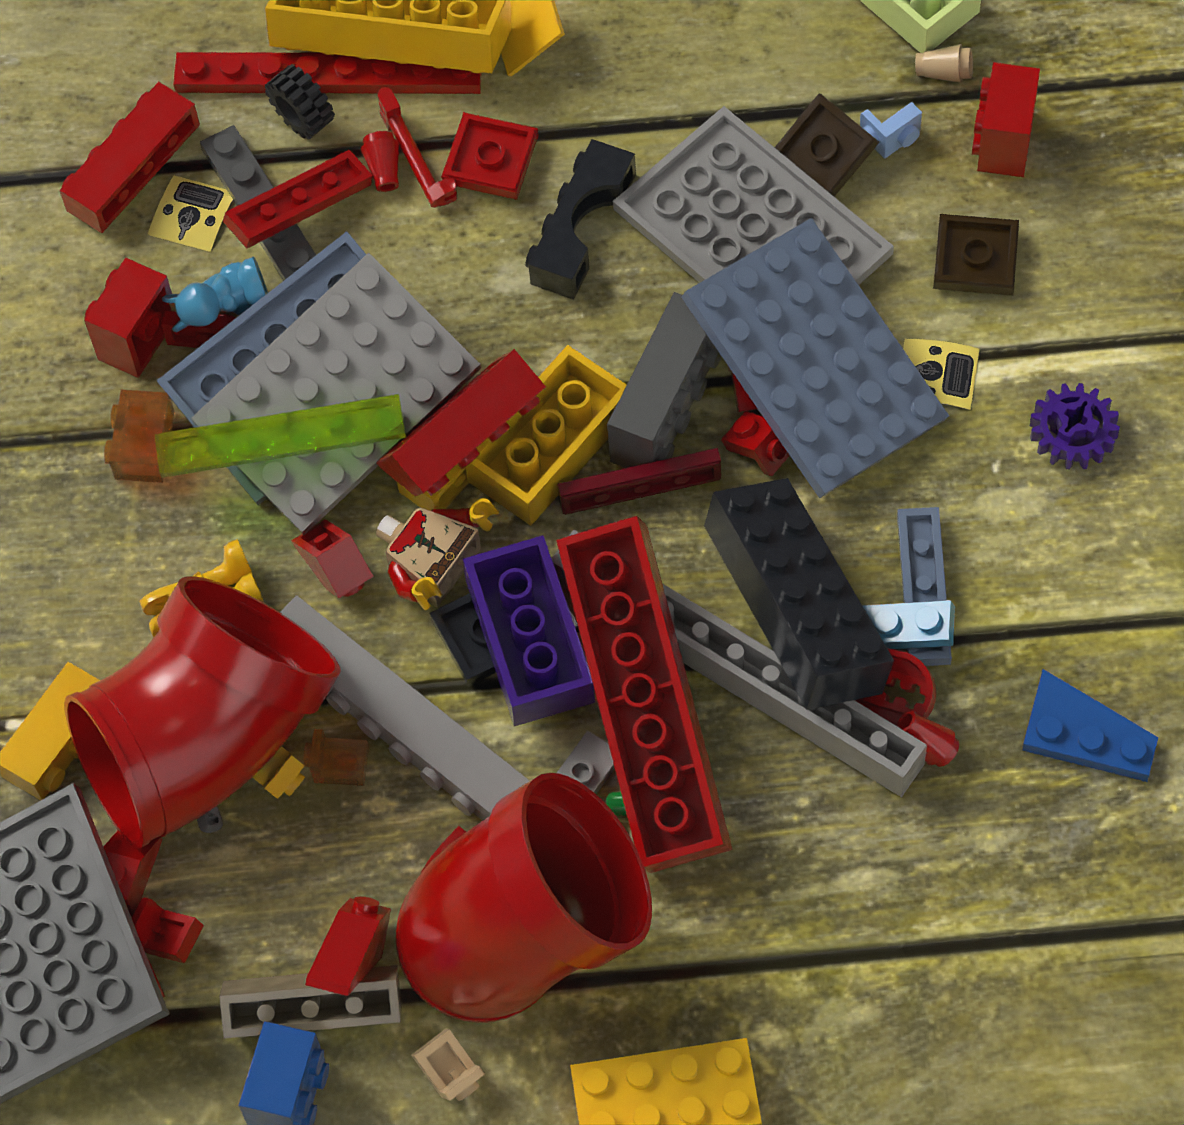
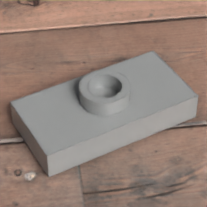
[557,731,615,794]

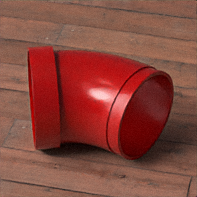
[64,576,341,849]
[395,773,652,1023]

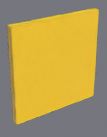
[501,0,565,77]

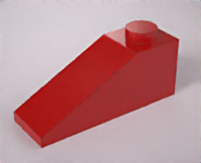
[305,896,391,996]

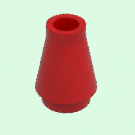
[361,131,399,192]
[897,710,959,767]

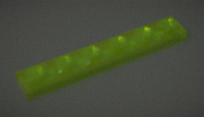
[154,394,406,478]

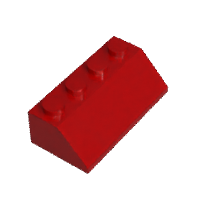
[376,349,546,497]

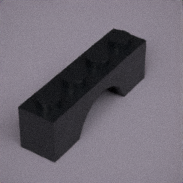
[525,139,636,300]

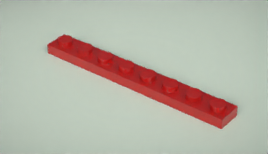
[173,52,482,94]

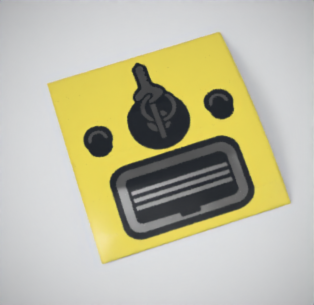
[147,175,233,252]
[903,339,979,410]

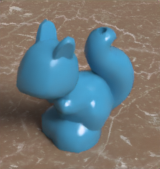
[161,257,268,332]

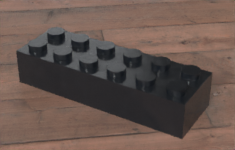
[704,478,894,710]

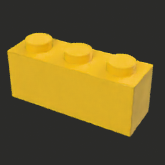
[0,662,100,801]

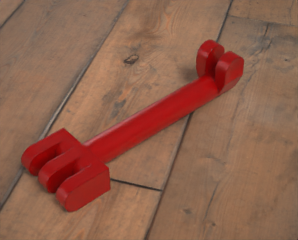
[378,87,457,208]

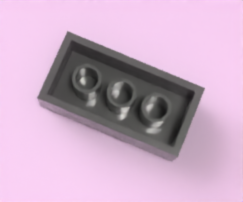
[607,292,722,468]

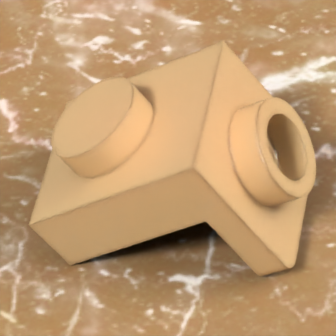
[411,1028,485,1101]

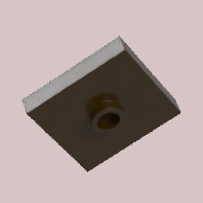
[774,93,880,197]
[933,214,1019,296]

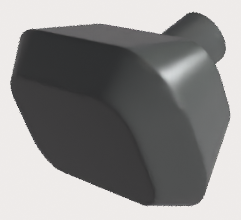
[197,805,223,833]

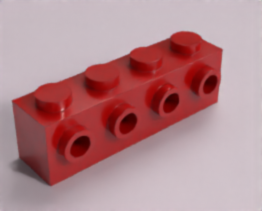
[59,81,200,233]

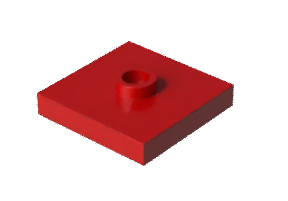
[441,112,539,200]

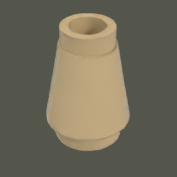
[915,44,973,83]

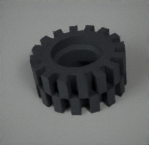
[265,64,335,139]

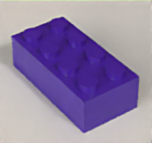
[463,535,595,727]

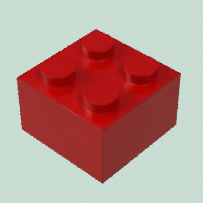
[971,62,1040,178]
[84,257,176,378]

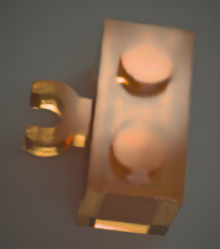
[104,389,175,483]

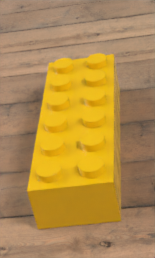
[265,0,512,74]

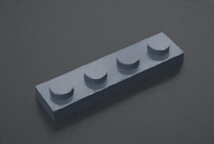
[897,507,952,666]

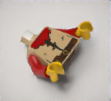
[376,498,499,610]

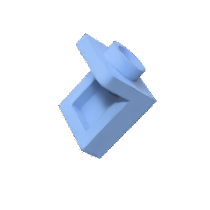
[860,102,922,159]

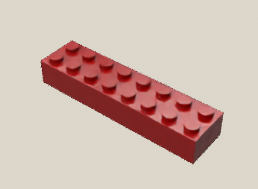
[556,516,733,873]

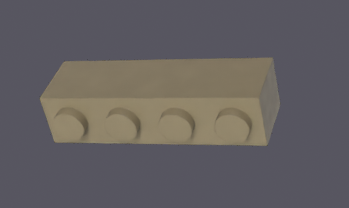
[219,965,402,1039]

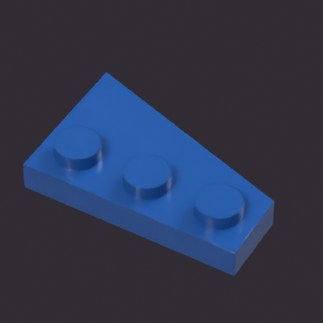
[1022,669,1158,782]

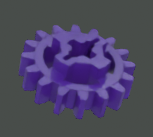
[1029,383,1120,470]

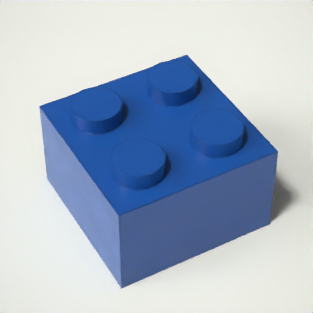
[238,1021,329,1125]

